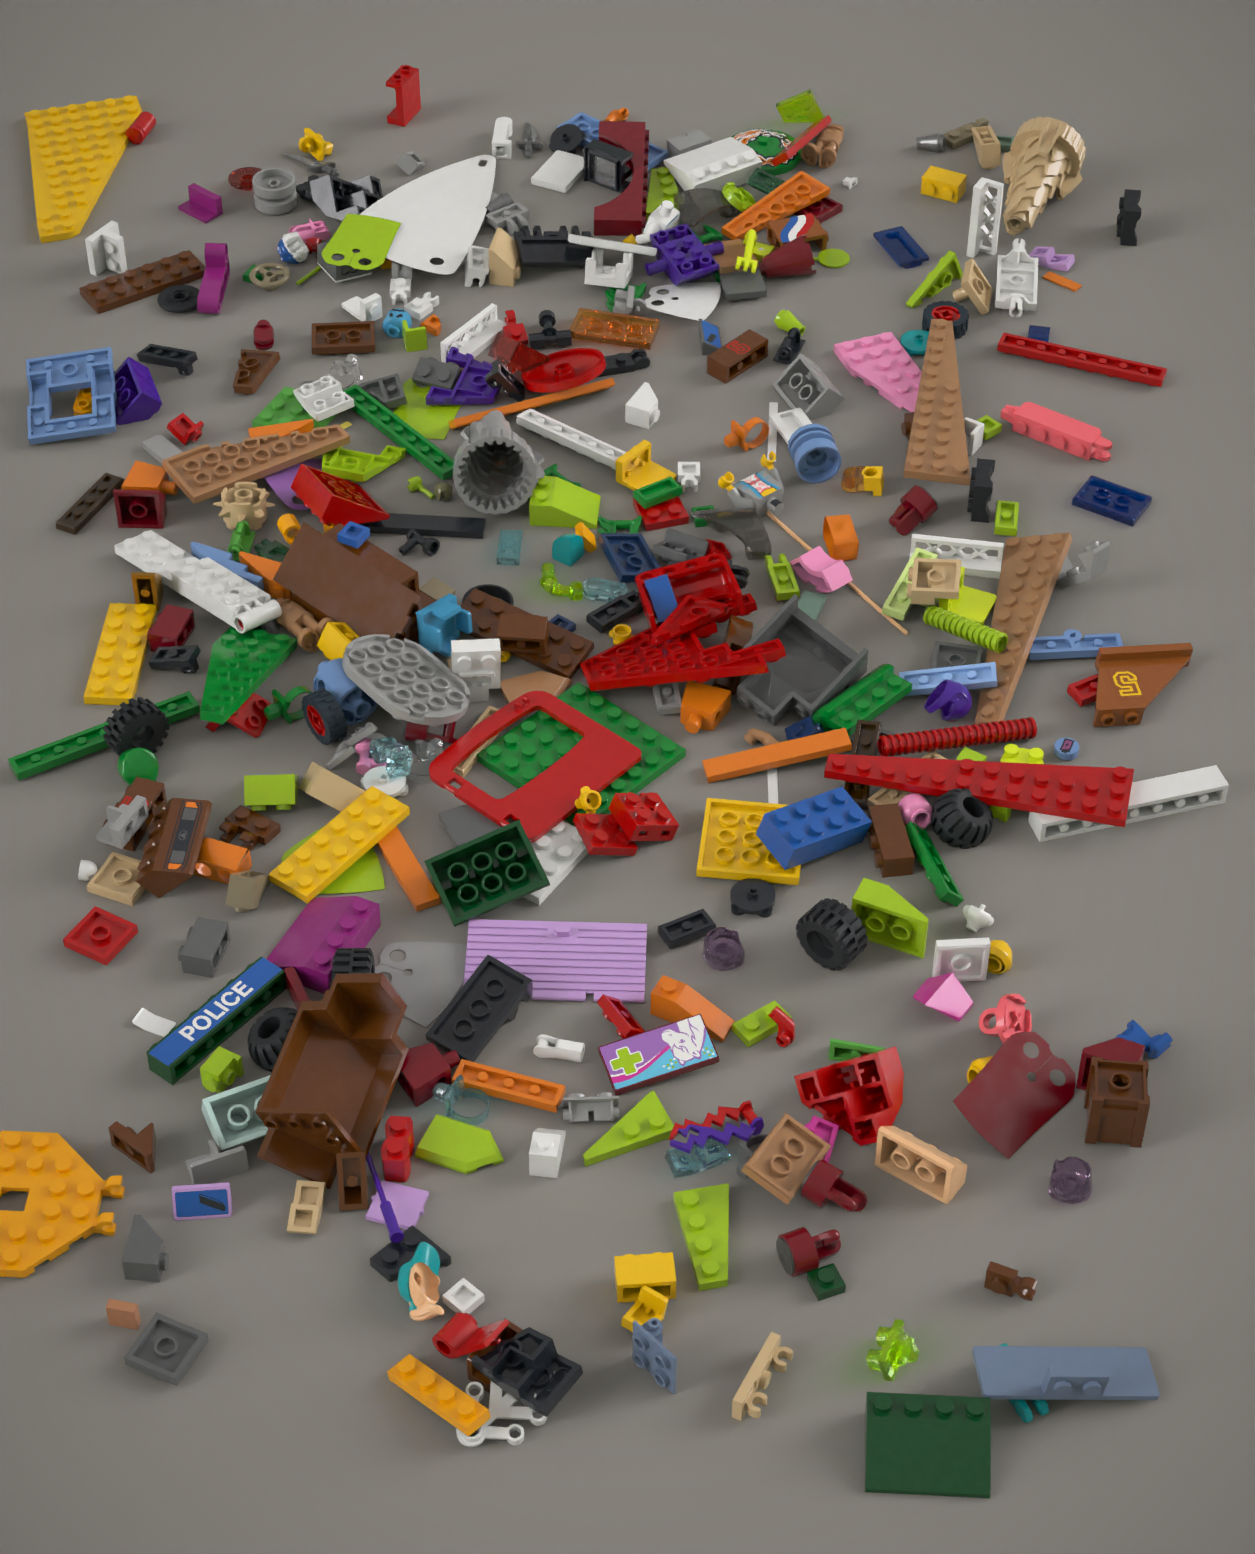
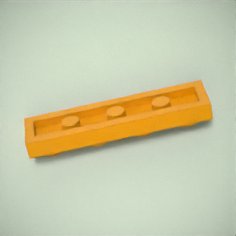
[387,1354,491,1437]

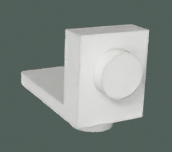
[342,293,383,321]

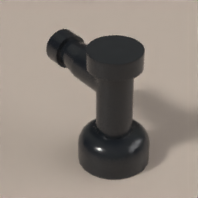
[398,529,440,556]

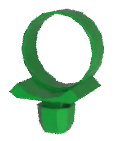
[264,686,312,724]

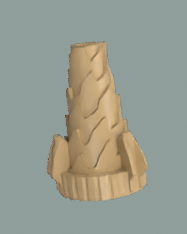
[1003,117,1086,236]

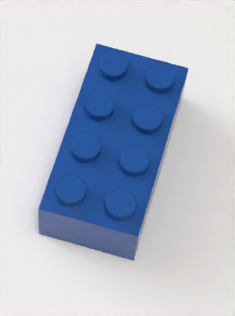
[756,787,872,870]

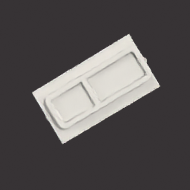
[769,408,812,444]

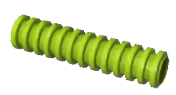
[923,605,1008,653]

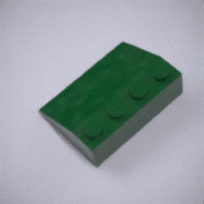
[424,820,550,927]
[865,1392,991,1499]

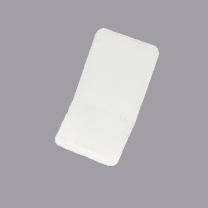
[132,1008,176,1037]

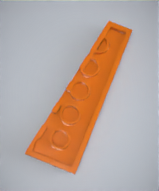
[722,170,831,240]

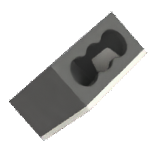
[317,241,372,283]

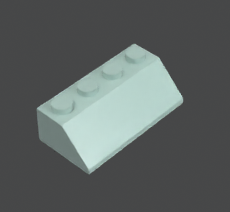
[201,1075,270,1152]

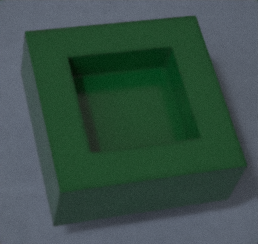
[806,1263,846,1301]

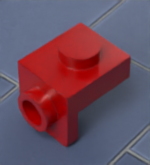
[166,413,204,446]

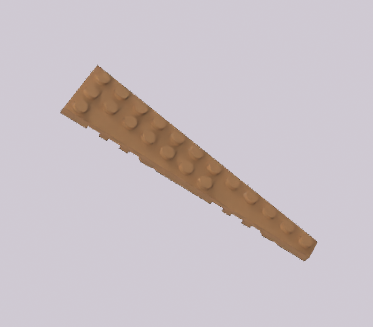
[903,319,971,486]
[975,532,1073,725]

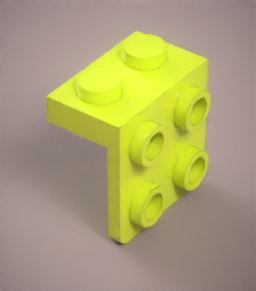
[937,566,997,624]

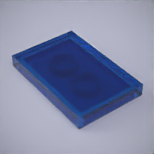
[1072,475,1152,527]

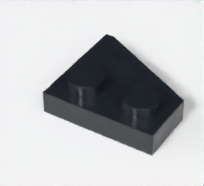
[370,1225,451,1282]

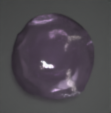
[702,927,745,971]
[1049,1157,1093,1204]

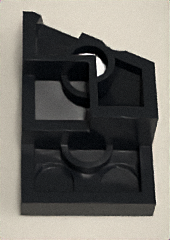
[471,1327,584,1417]

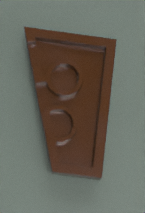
[233,349,280,395]

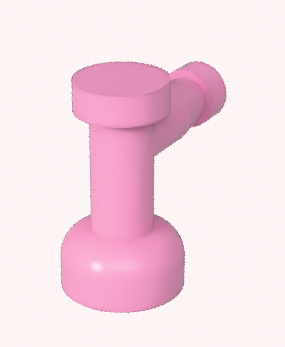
[355,738,389,775]

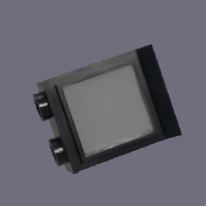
[583,139,633,194]

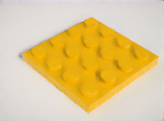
[696,798,801,885]

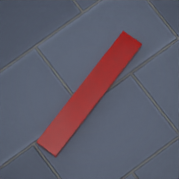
[771,115,832,166]

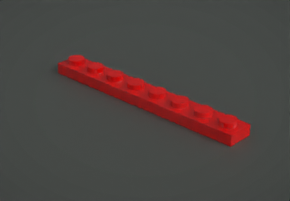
[997,332,1167,387]

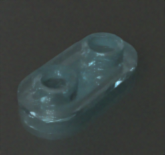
[582,577,628,603]

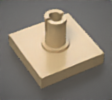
[953,258,993,315]

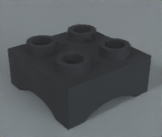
[1117,189,1141,246]
[967,458,995,523]

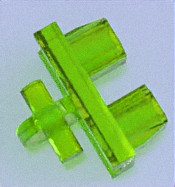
[866,1319,920,1381]

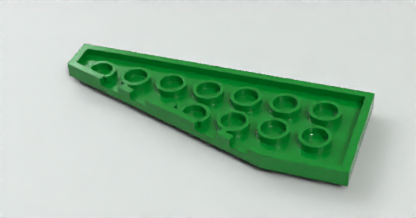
[200,626,297,724]

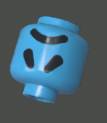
[382,308,412,338]

